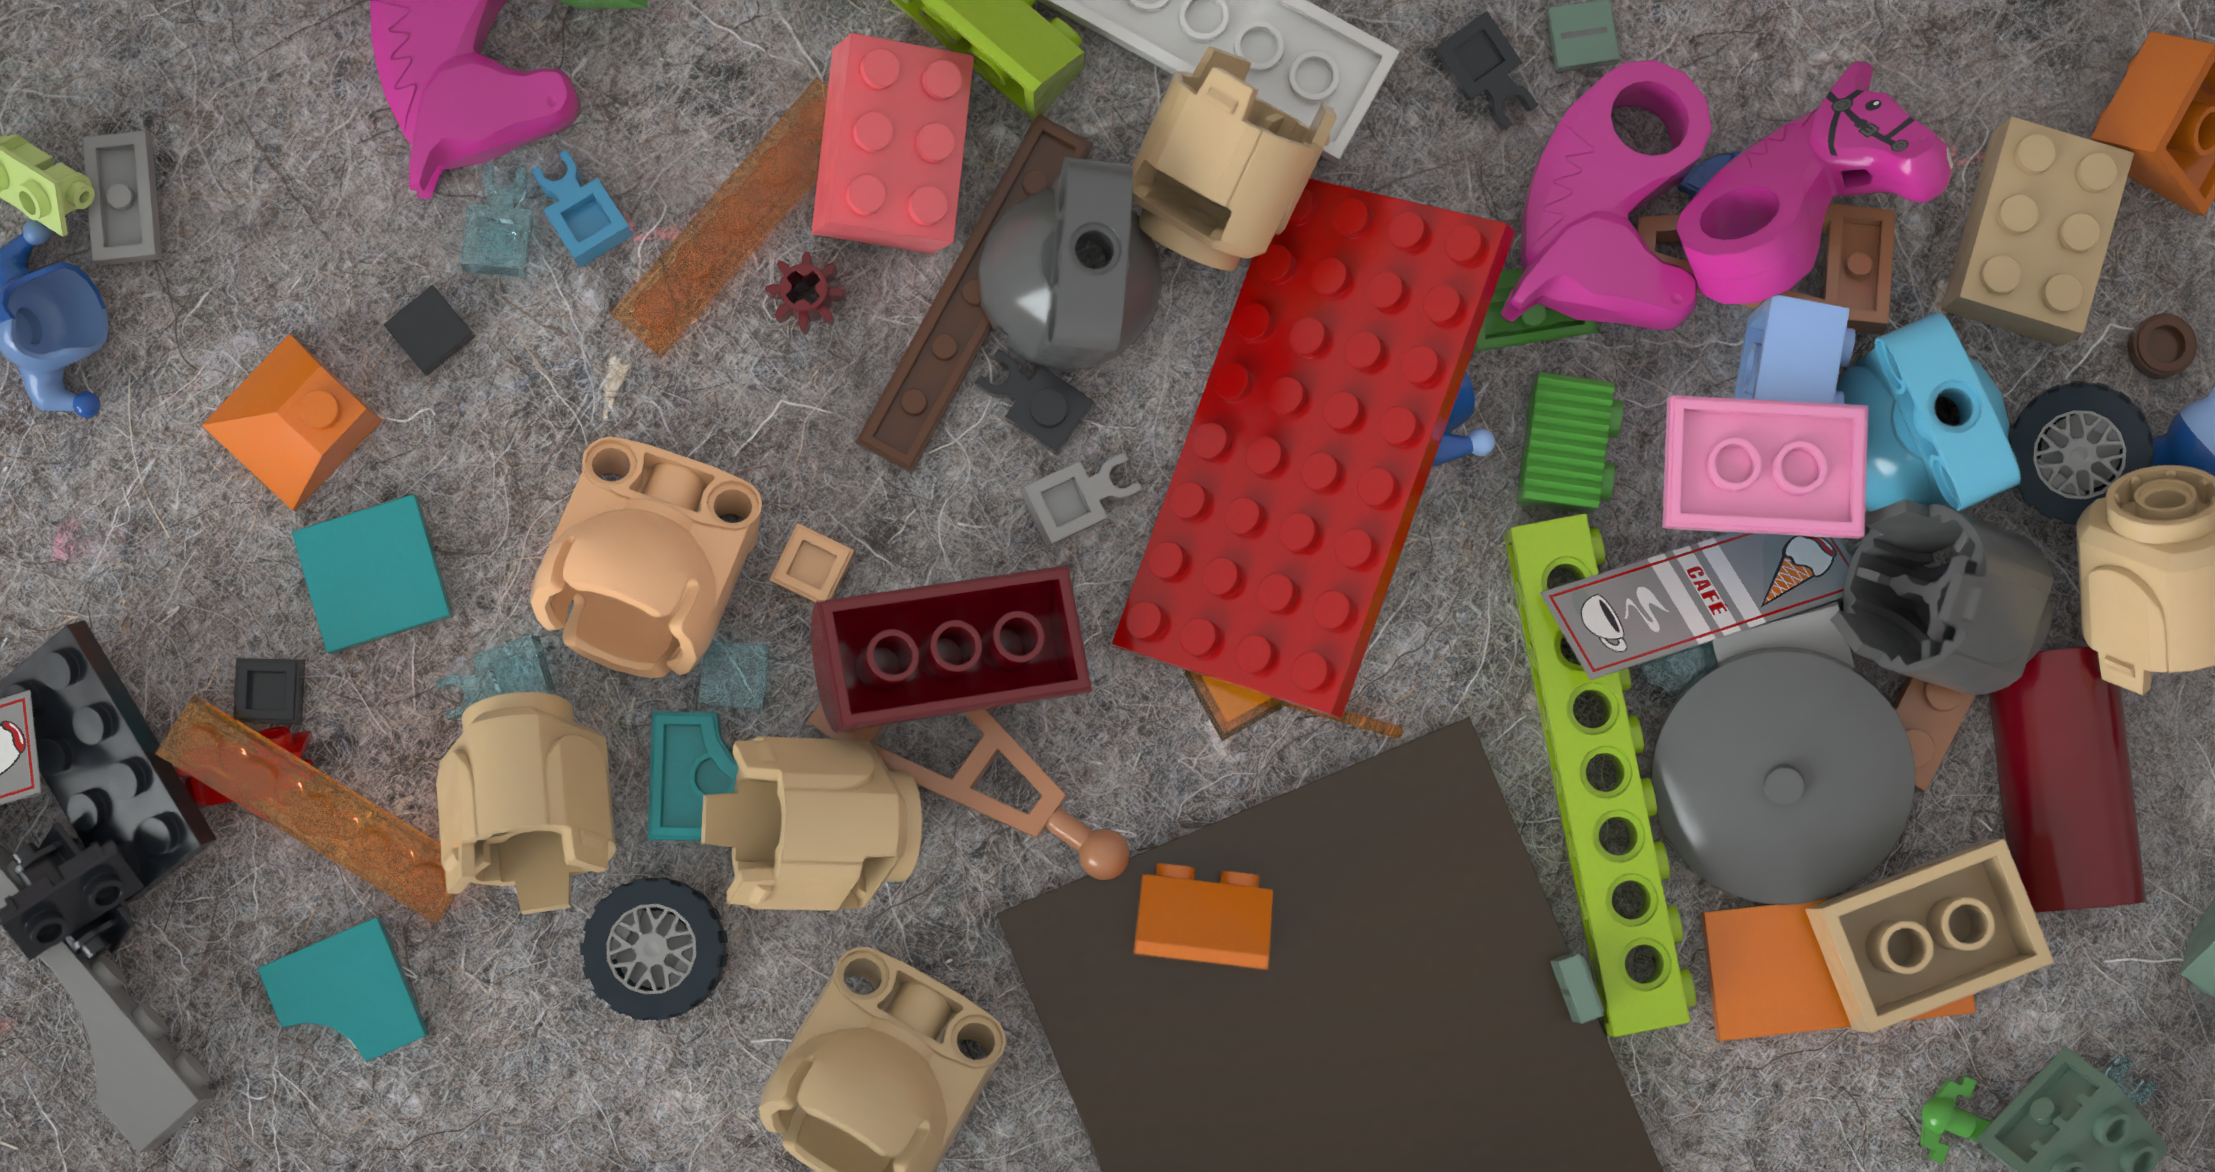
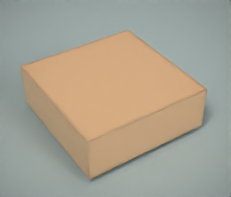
[770,523,856,603]

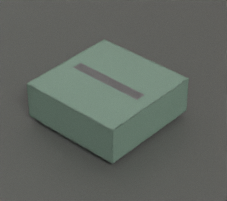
[1545,0,1620,73]
[1550,953,1605,1024]

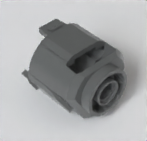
[1831,499,2054,695]

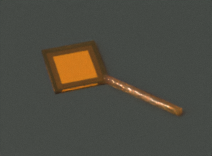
[1183,670,1403,741]

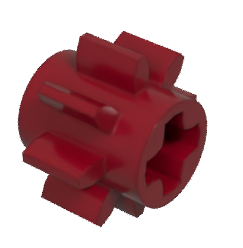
[765,251,847,335]

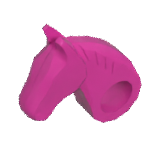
[370,0,580,199]
[1500,60,1712,330]

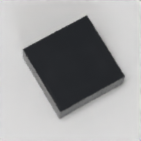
[383,285,476,376]
[233,658,305,725]

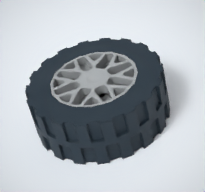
[2008,381,2154,525]
[580,878,728,1021]

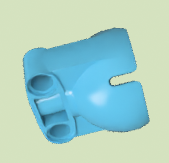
[1836,312,2020,512]

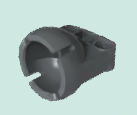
[977,157,1163,371]

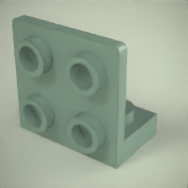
[1977,1046,2168,1172]

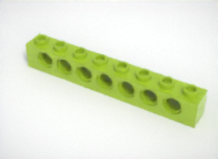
[1503,513,1696,1037]

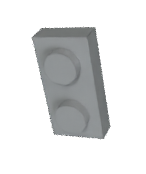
[82,131,162,266]

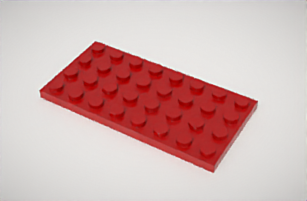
[1112,178,1515,719]

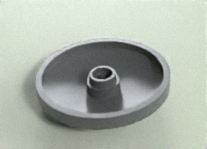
[1651,647,1915,905]

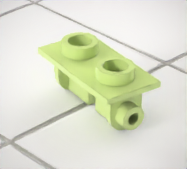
[0,134,95,237]

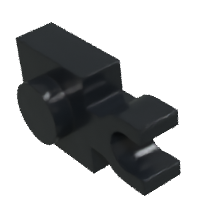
[1432,11,1539,130]
[975,349,1093,455]

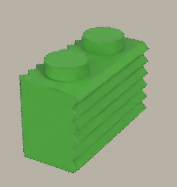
[1516,372,1623,514]

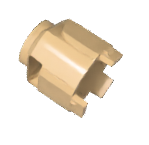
[1132,46,1337,271]
[2076,465,2215,695]
[436,692,616,915]
[701,736,922,910]

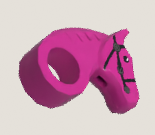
[1676,61,1953,304]

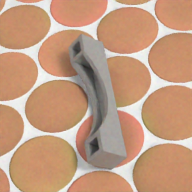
[0,831,216,1153]

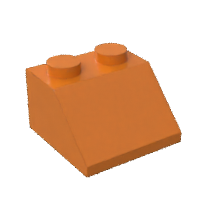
[2091,31,2215,216]
[1133,863,1273,969]

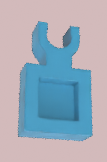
[531,149,634,268]

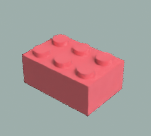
[811,33,974,254]

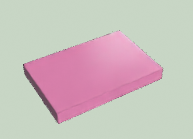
[1662,395,1868,539]

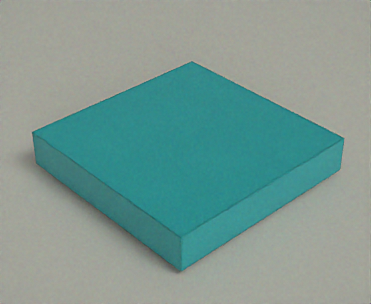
[292,494,454,654]

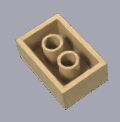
[1941,116,2134,347]
[1805,839,2054,1033]

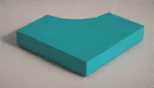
[648,711,739,841]
[257,917,430,1062]

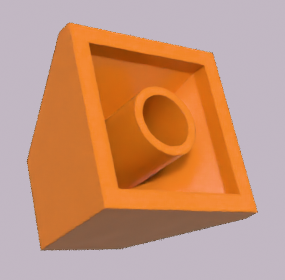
[202,333,383,512]

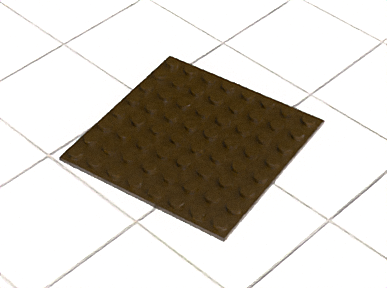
[996,717,1663,1172]

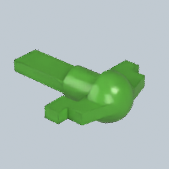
[1920,1074,1992,1164]

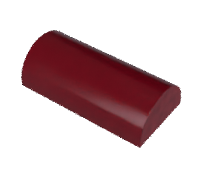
[811,565,1092,732]
[1989,646,2147,912]

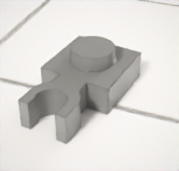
[1020,452,1142,547]

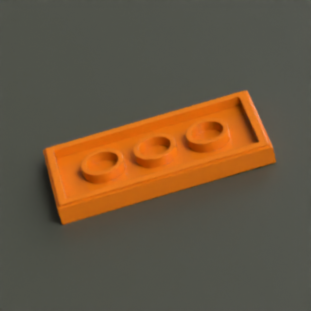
[1700,898,1976,1041]

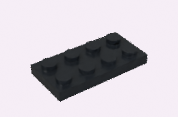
[0,620,217,904]

